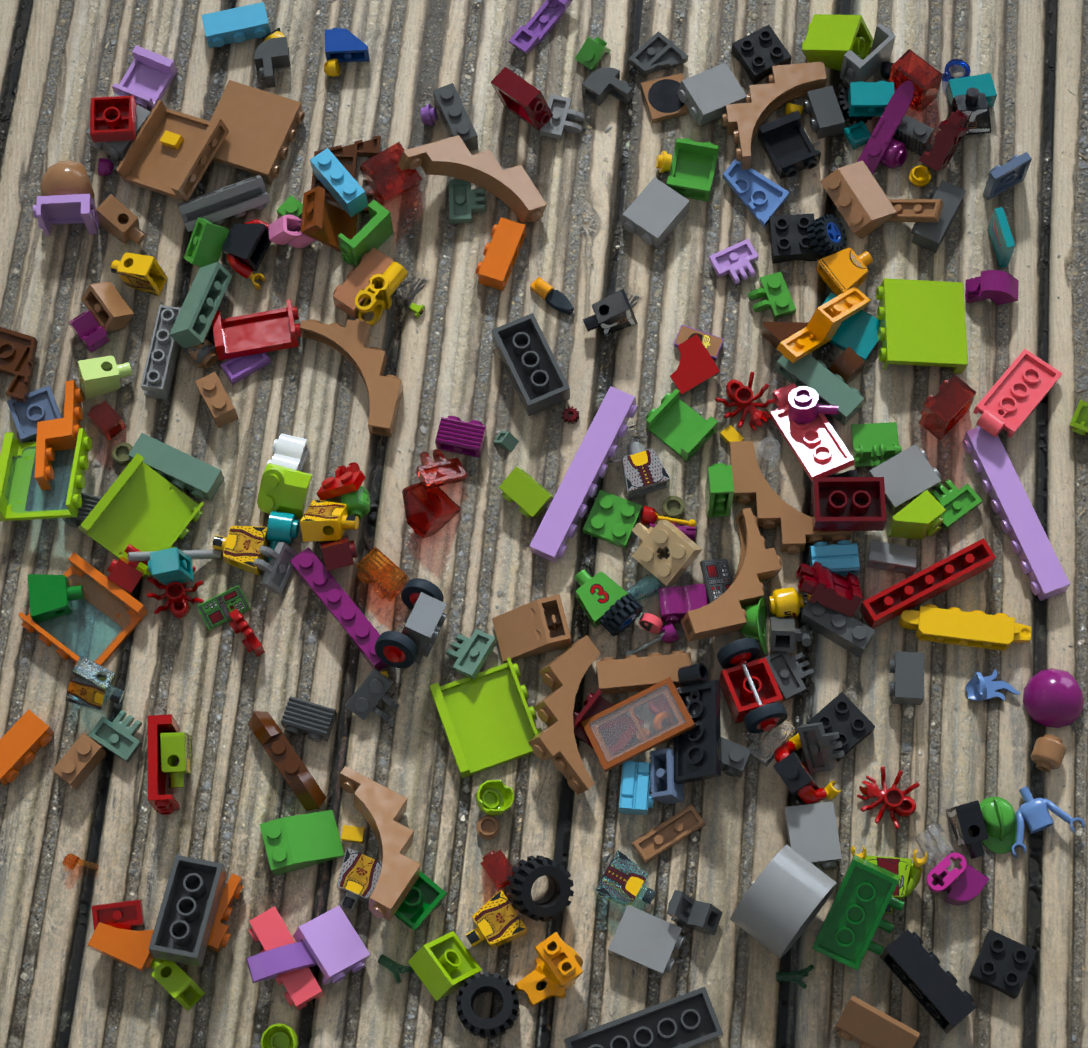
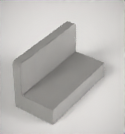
[867,540,917,575]

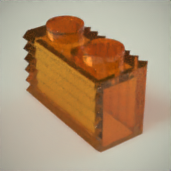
[356,546,409,601]

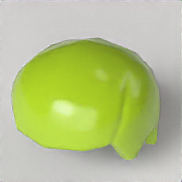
[475,780,515,816]
[260,1023,299,1048]

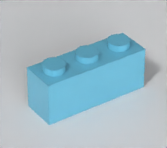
[201,2,271,48]
[310,148,368,217]

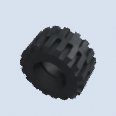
[506,855,574,922]
[456,971,519,1039]

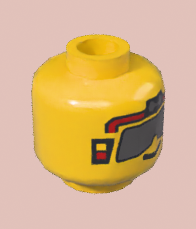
[768,587,804,618]

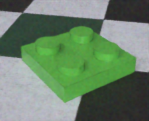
[583,490,643,549]

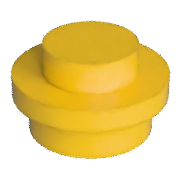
[655,151,672,173]
[909,165,931,187]

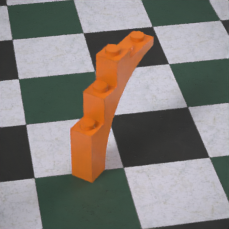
[88,874,244,973]

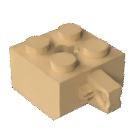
[631,520,703,586]

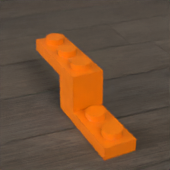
[34,380,84,491]

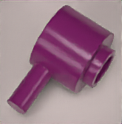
[788,386,838,424]

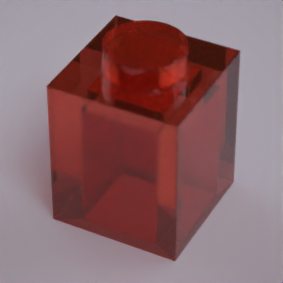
[87,400,126,441]
[480,849,514,892]

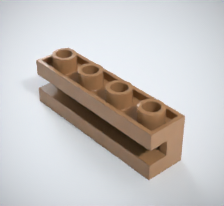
[596,650,692,695]

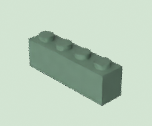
[169,262,232,349]
[775,353,864,426]
[128,433,224,501]

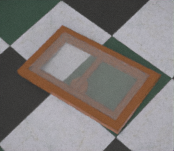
[581,677,696,772]

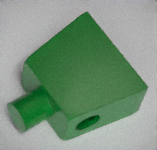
[28,574,84,624]

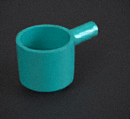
[267,511,300,561]

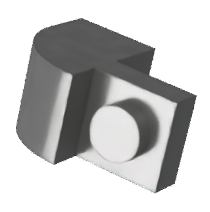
[254,37,291,88]
[582,67,632,106]
[667,890,723,935]

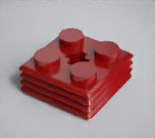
[90,95,136,142]

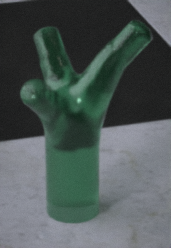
[378,954,414,984]
[776,965,814,989]

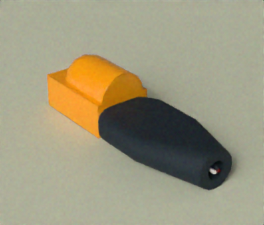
[530,277,574,315]

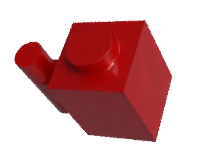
[107,544,148,593]

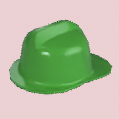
[740,598,768,654]
[980,797,1017,854]

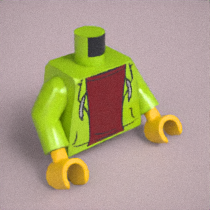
[850,845,927,914]

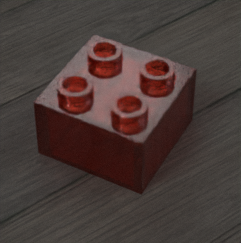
[889,49,943,113]
[360,142,422,206]
[919,375,977,440]

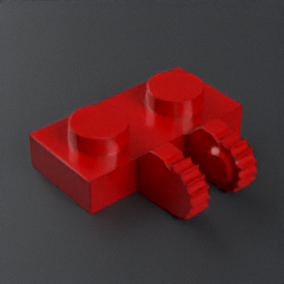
[316,462,366,501]

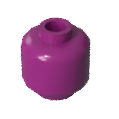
[879,138,908,169]

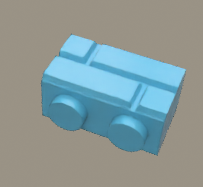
[809,540,860,576]
[619,761,654,815]

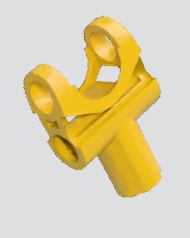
[355,262,408,327]

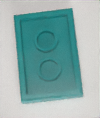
[822,293,880,362]

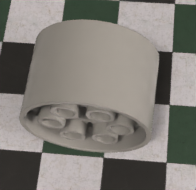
[730,845,837,959]

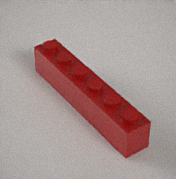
[859,538,996,629]

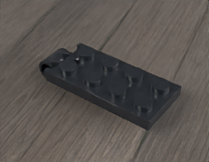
[674,663,721,784]

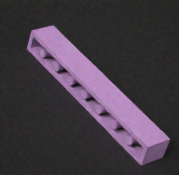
[529,386,638,563]
[962,427,1070,601]

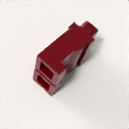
[919,110,969,171]
[796,561,863,617]

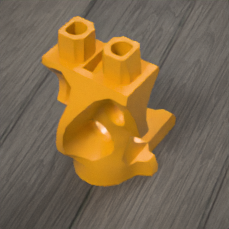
[514,932,584,1007]

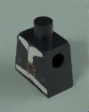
[946,87,991,136]
[583,289,638,335]
[946,800,988,859]

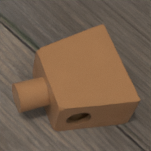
[96,194,146,244]

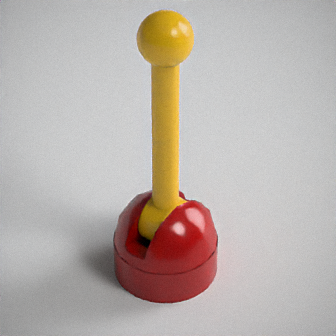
[641,506,697,527]

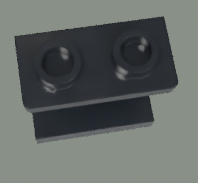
[757,111,821,179]

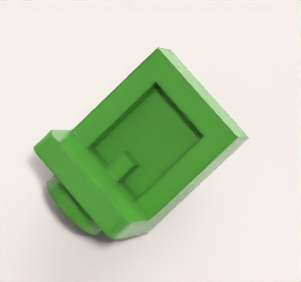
[575,36,611,71]

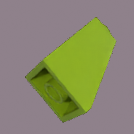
[802,14,873,71]

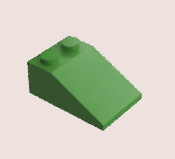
[259,810,345,876]

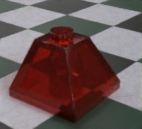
[402,479,461,539]

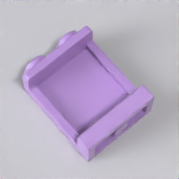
[112,45,177,111]
[33,194,98,236]
[293,905,370,985]

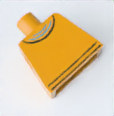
[816,248,873,296]

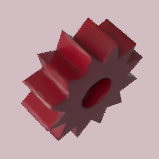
[562,406,579,424]

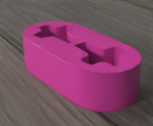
[925,852,967,893]

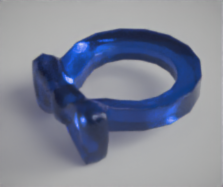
[942,59,970,82]

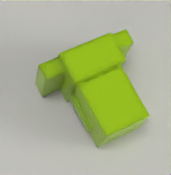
[409,303,425,318]

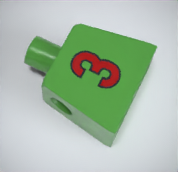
[574,569,628,629]

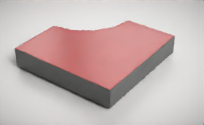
[670,334,720,396]

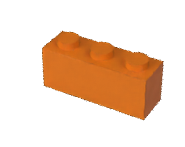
[476,217,526,291]
[0,709,54,786]

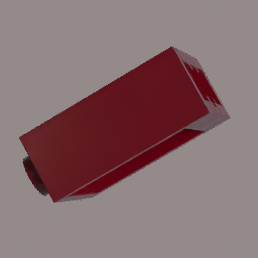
[491,67,553,131]

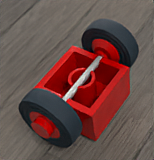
[717,638,788,734]

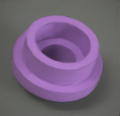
[421,104,438,126]

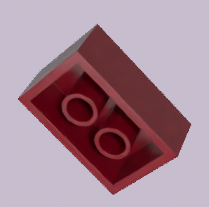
[811,477,887,531]

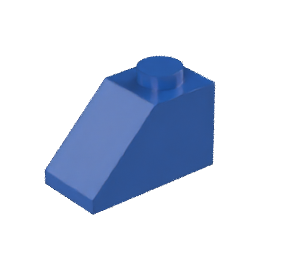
[325,28,370,63]

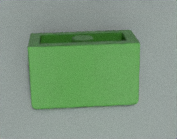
[184,217,229,267]

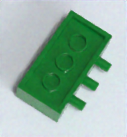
[812,855,904,971]

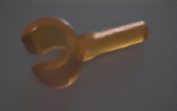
[62,853,99,870]

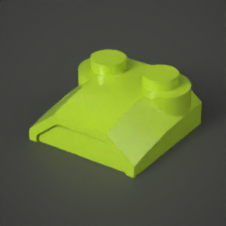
[257,463,313,519]

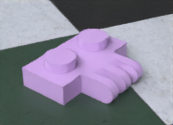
[709,239,759,285]

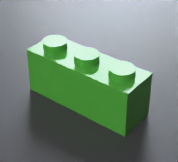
[705,463,734,518]

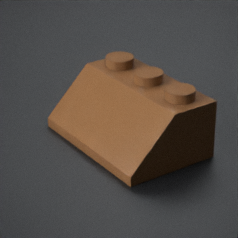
[820,160,898,239]
[834,995,920,1048]

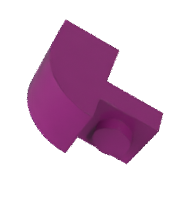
[965,270,1019,305]
[68,310,110,353]
[932,865,989,906]

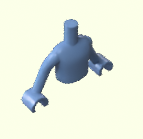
[1011,786,1085,858]

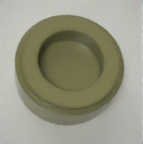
[111,442,133,466]
[662,496,685,519]

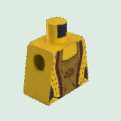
[111,252,168,296]
[300,500,359,542]
[213,526,269,576]
[465,890,527,949]

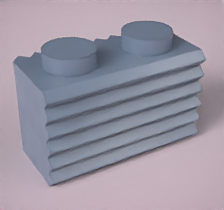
[649,748,684,805]

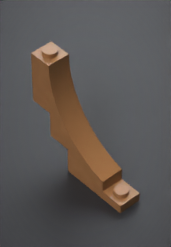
[398,135,547,223]
[339,766,421,921]

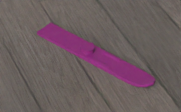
[857,80,914,174]

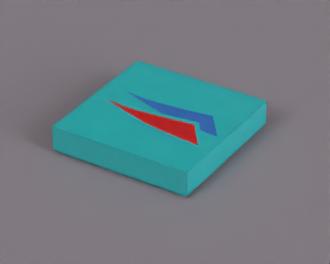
[987,207,1015,268]

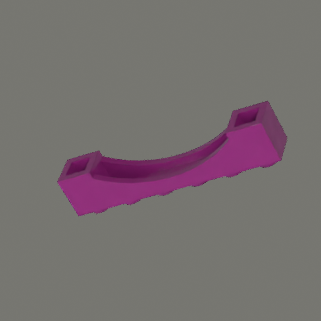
[290,547,388,672]

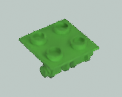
[851,422,902,467]

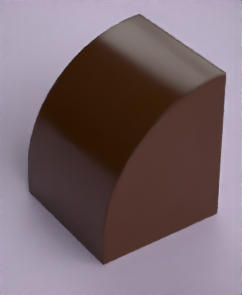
[829,347,865,384]

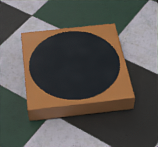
[641,73,689,123]

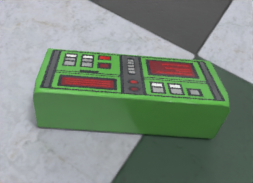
[197,585,251,631]

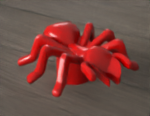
[715,372,776,431]
[147,566,204,618]
[857,766,920,829]

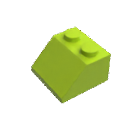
[886,490,946,540]
[408,931,482,1002]

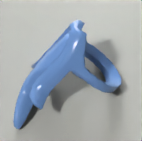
[965,669,1020,701]

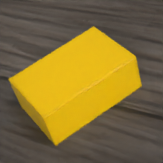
[159,131,184,150]
[720,425,744,445]
[341,825,365,844]

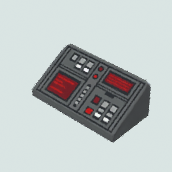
[700,558,733,603]

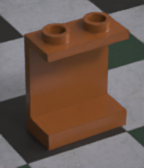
[301,186,358,252]

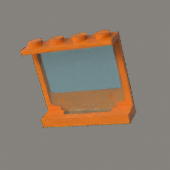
[18,552,148,673]

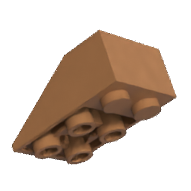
[492,594,571,663]

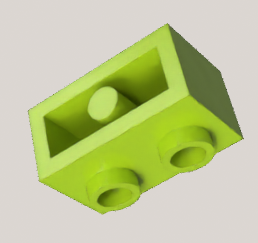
[499,466,554,518]

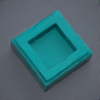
[843,121,871,150]

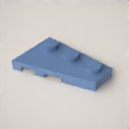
[723,158,790,228]

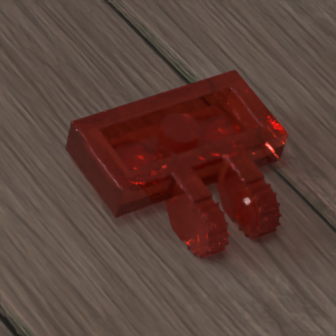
[416,449,467,490]

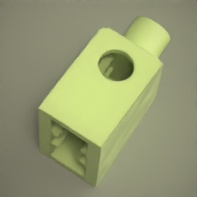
[78,355,132,400]

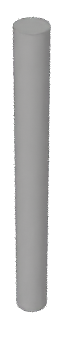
[128,549,221,561]

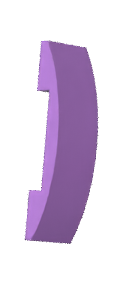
[509,0,572,54]
[246,941,317,983]

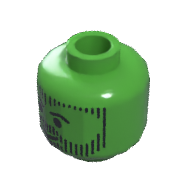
[341,485,371,520]

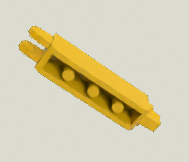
[898,604,1031,651]

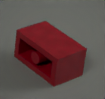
[321,535,357,571]

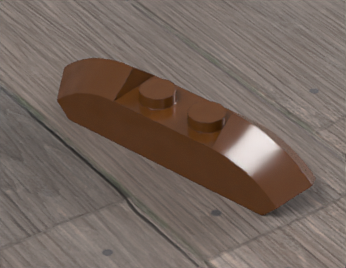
[248,711,326,811]

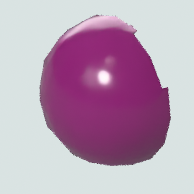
[1023,668,1084,728]

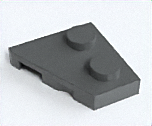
[629,31,688,75]

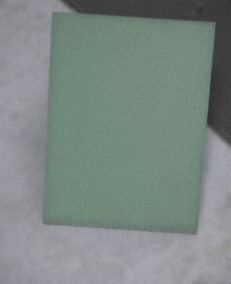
[494,431,519,452]

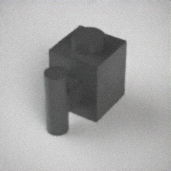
[769,617,811,652]

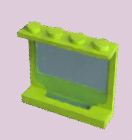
[0,428,92,521]

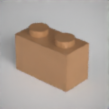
[81,281,134,332]
[195,372,239,428]
[52,733,107,791]

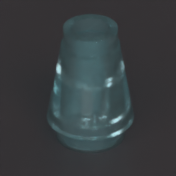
[626,574,662,601]

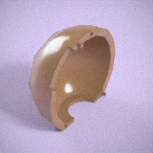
[40,160,95,199]

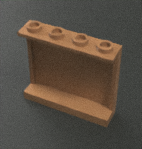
[210,80,305,185]
[116,100,229,202]

